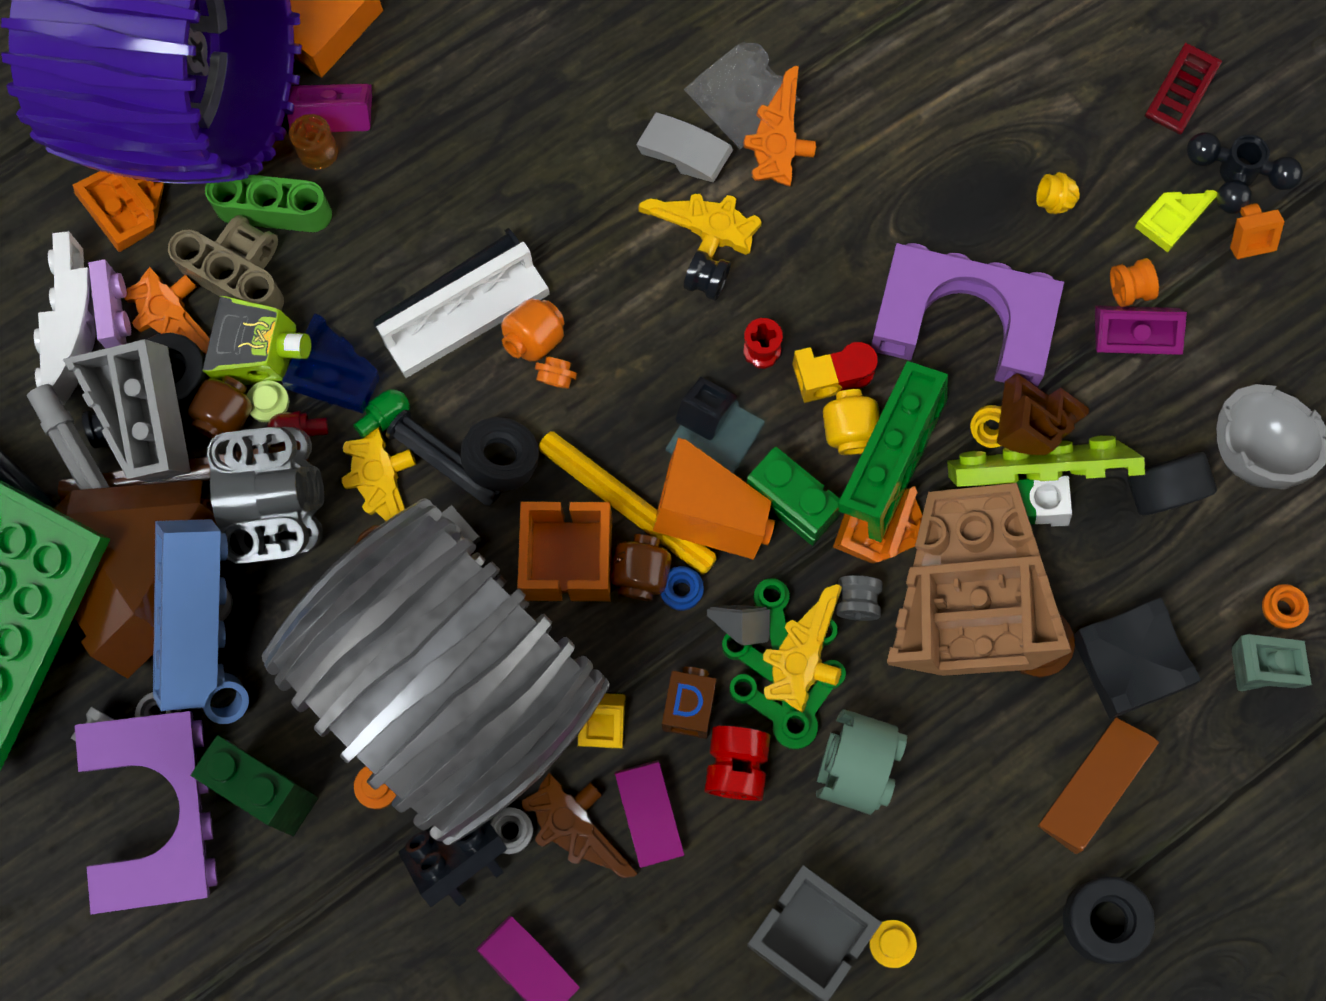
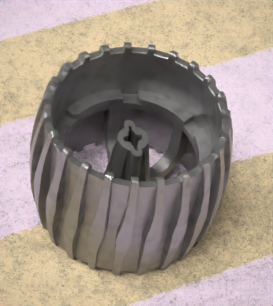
[262,498,610,845]

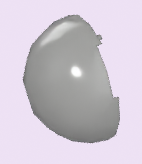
[1216,384,1326,489]

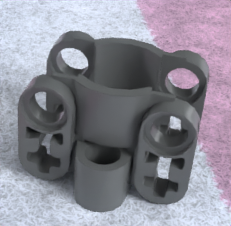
[207,427,324,563]

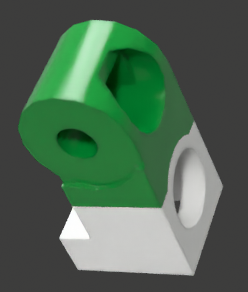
[989,476,1072,527]

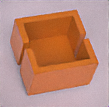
[517,502,612,602]

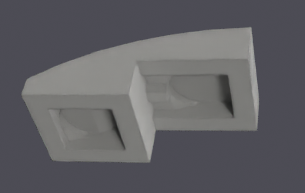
[636,112,733,183]

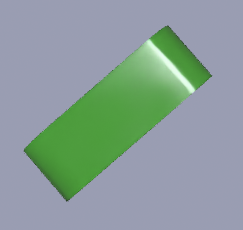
[205,175,332,232]

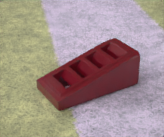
[1144,42,1222,135]

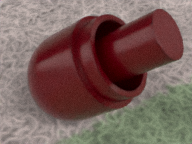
[267,411,328,445]

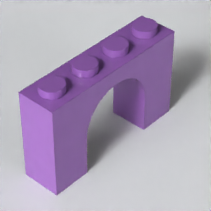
[871,243,1064,387]
[75,711,217,914]

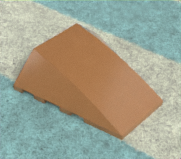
[887,483,1072,676]

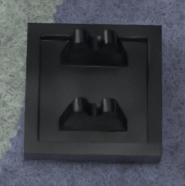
[398,821,508,907]

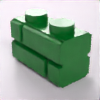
[747,446,841,546]

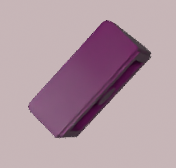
[287,84,372,133]
[1095,306,1187,355]

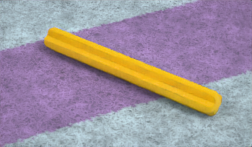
[538,431,716,575]

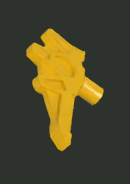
[639,194,762,259]
[342,427,416,521]
[763,584,842,713]

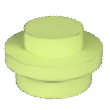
[247,380,289,422]

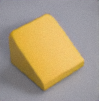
[578,693,625,748]

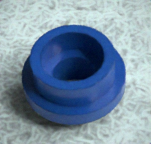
[660,566,704,611]

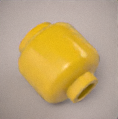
[823,389,880,455]

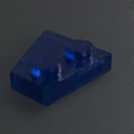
[282,313,380,414]

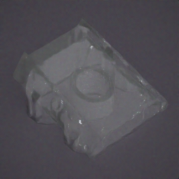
[684,41,800,149]

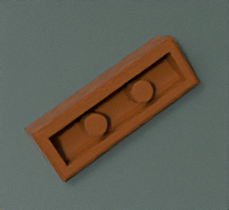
[1038,717,1159,854]

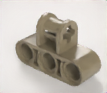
[168,215,284,310]

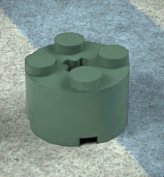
[816,709,907,815]

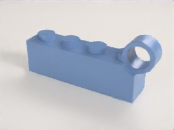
[153,519,249,724]

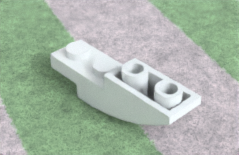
[34,231,97,405]

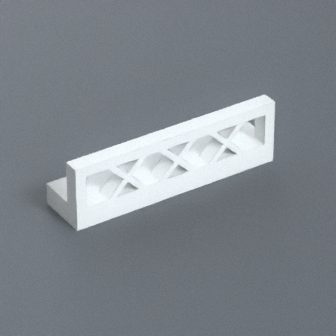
[376,241,550,378]

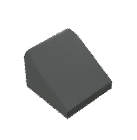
[707,604,770,645]

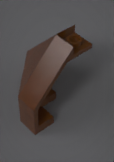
[54,480,217,679]

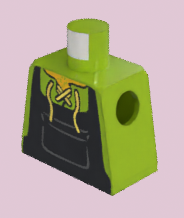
[202,296,311,385]

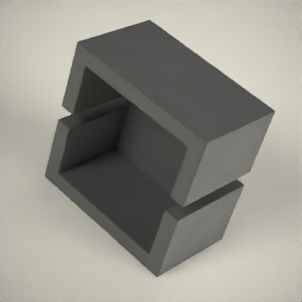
[747,865,882,1001]

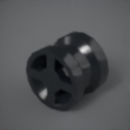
[683,250,731,301]

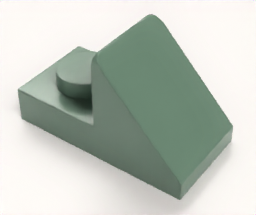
[1232,634,1312,691]

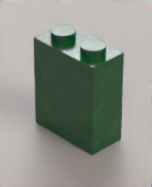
[190,735,319,837]

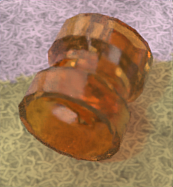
[289,114,338,170]

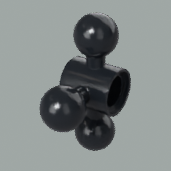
[1187,132,1303,214]

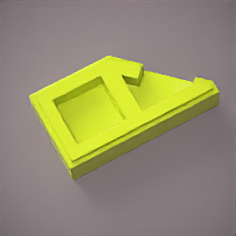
[1135,190,1217,252]

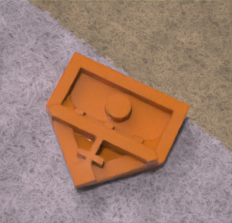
[73,171,164,252]
[833,486,923,563]

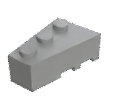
[63,339,191,482]

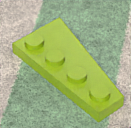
[947,436,1145,487]

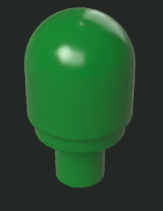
[353,389,410,438]

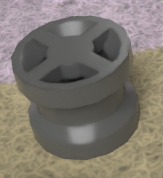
[836,575,883,621]

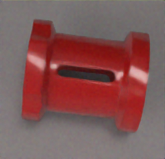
[744,318,783,369]

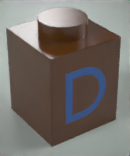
[662,667,716,739]

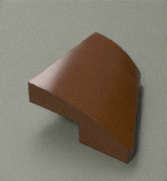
[997,373,1089,455]

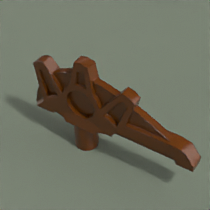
[522,772,638,878]

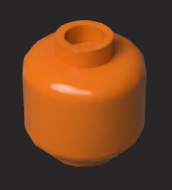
[501,298,565,362]

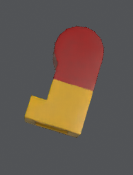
[793,342,878,403]

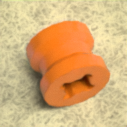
[1110,258,1159,307]

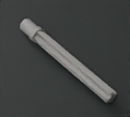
[27,384,109,490]

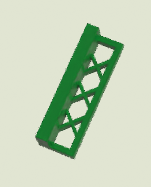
[838,361,948,542]

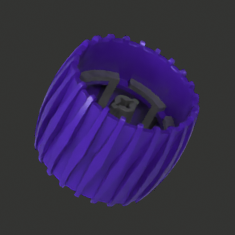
[1,0,302,184]

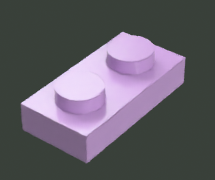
[88,259,131,349]

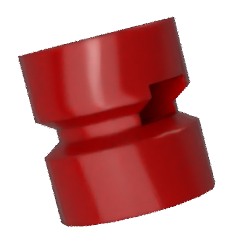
[705,726,771,801]

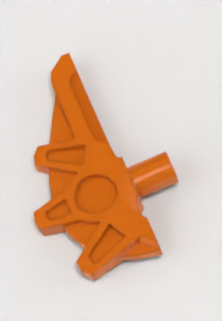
[743,66,816,187]
[125,267,210,355]

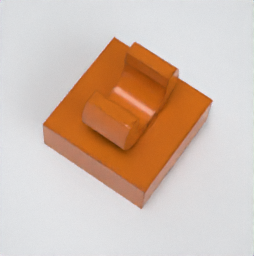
[1230,203,1285,259]

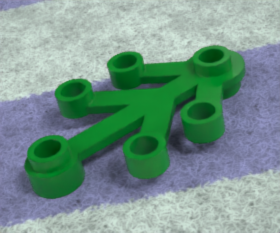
[722,578,846,750]

